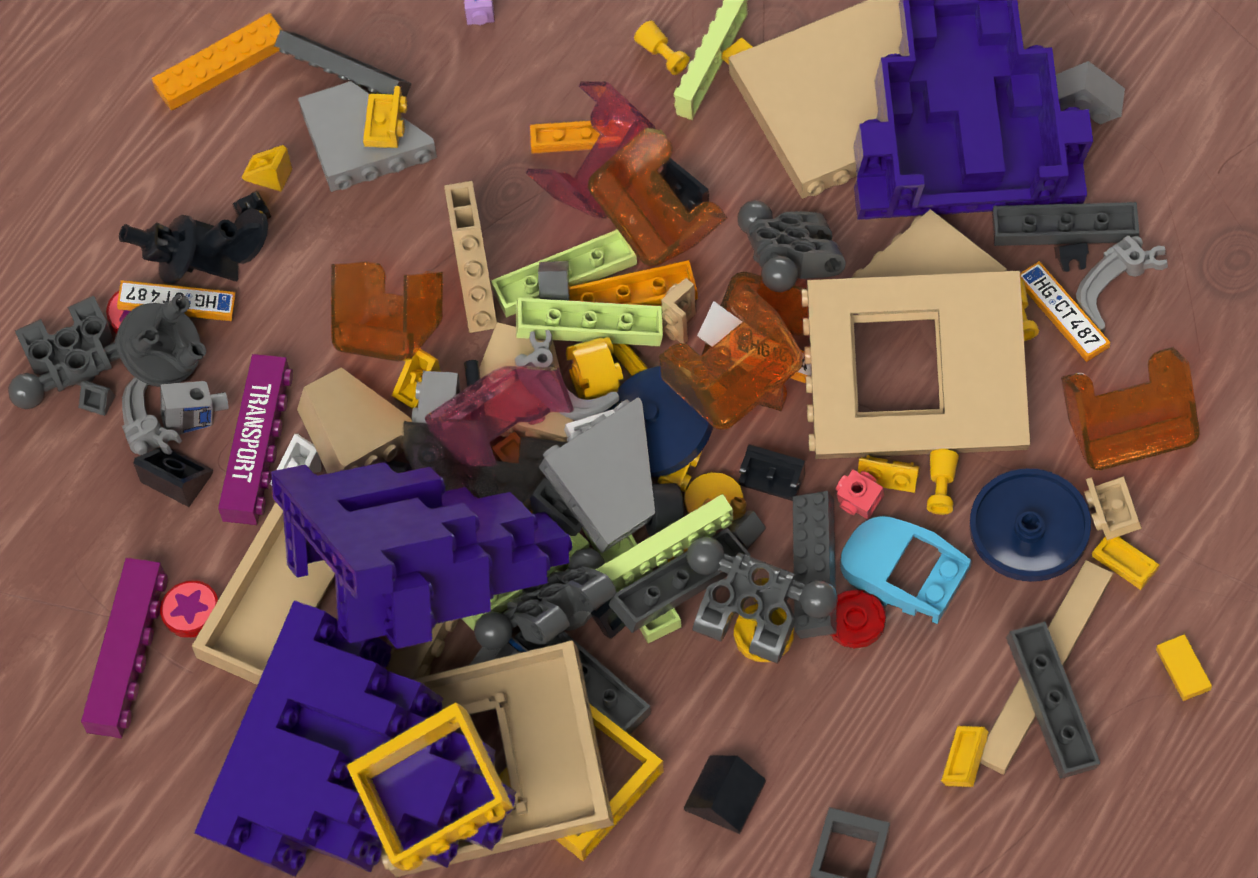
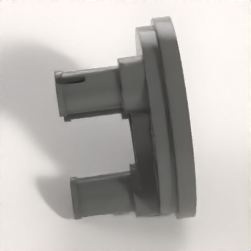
[117,294,206,387]

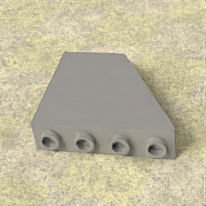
[298,81,437,192]
[539,397,655,553]

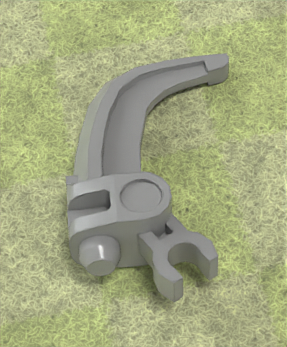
[1076,235,1168,332]
[515,330,619,420]
[122,377,182,455]

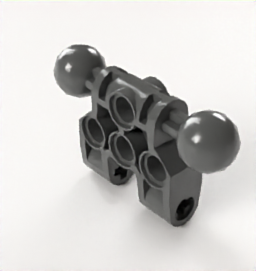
[737,200,846,293]
[8,295,120,410]
[687,536,838,664]
[474,548,616,650]

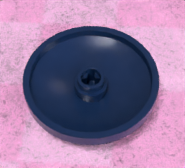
[604,366,715,478]
[969,468,1091,582]

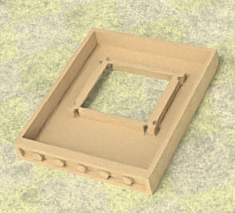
[801,271,1030,459]
[192,503,458,685]
[382,640,614,877]

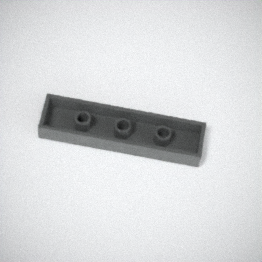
[274,30,412,97]
[992,202,1139,246]
[793,491,837,639]
[609,528,751,633]
[1006,622,1100,779]
[514,631,651,735]

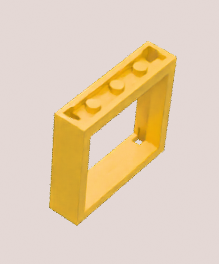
[347,702,513,871]
[499,703,664,861]

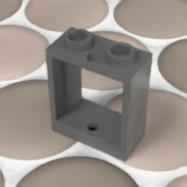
[810,807,890,878]

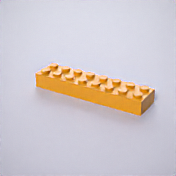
[152,13,282,111]
[569,260,698,306]

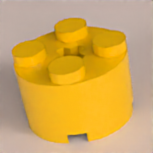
[566,337,623,400]

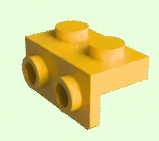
[363,86,407,148]

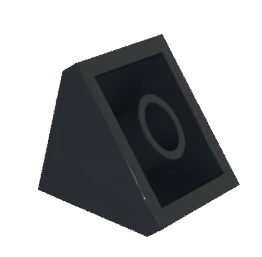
[133,447,213,507]
[683,755,766,834]

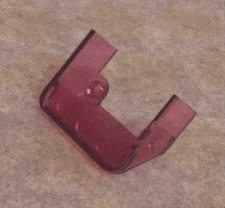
[526,81,657,219]
[425,366,574,467]

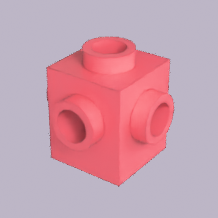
[836,469,884,520]

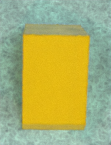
[241,145,292,192]
[392,345,441,409]

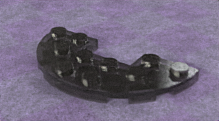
[402,421,568,511]

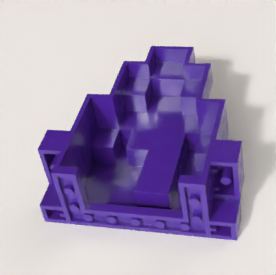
[853,0,1093,220]
[271,462,572,649]
[194,600,516,877]

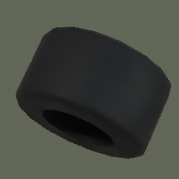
[645,483,684,537]

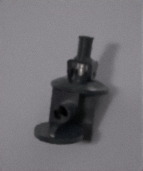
[119,209,268,284]

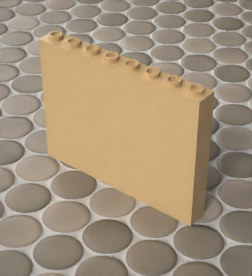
[729,0,902,199]

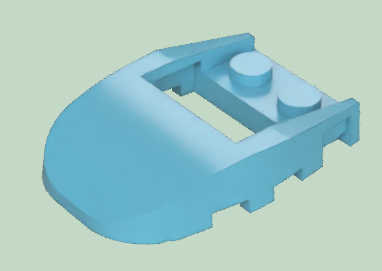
[840,516,971,624]

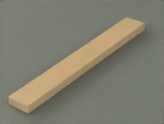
[980,560,1113,775]

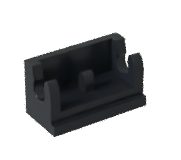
[649,156,709,223]
[738,444,805,501]

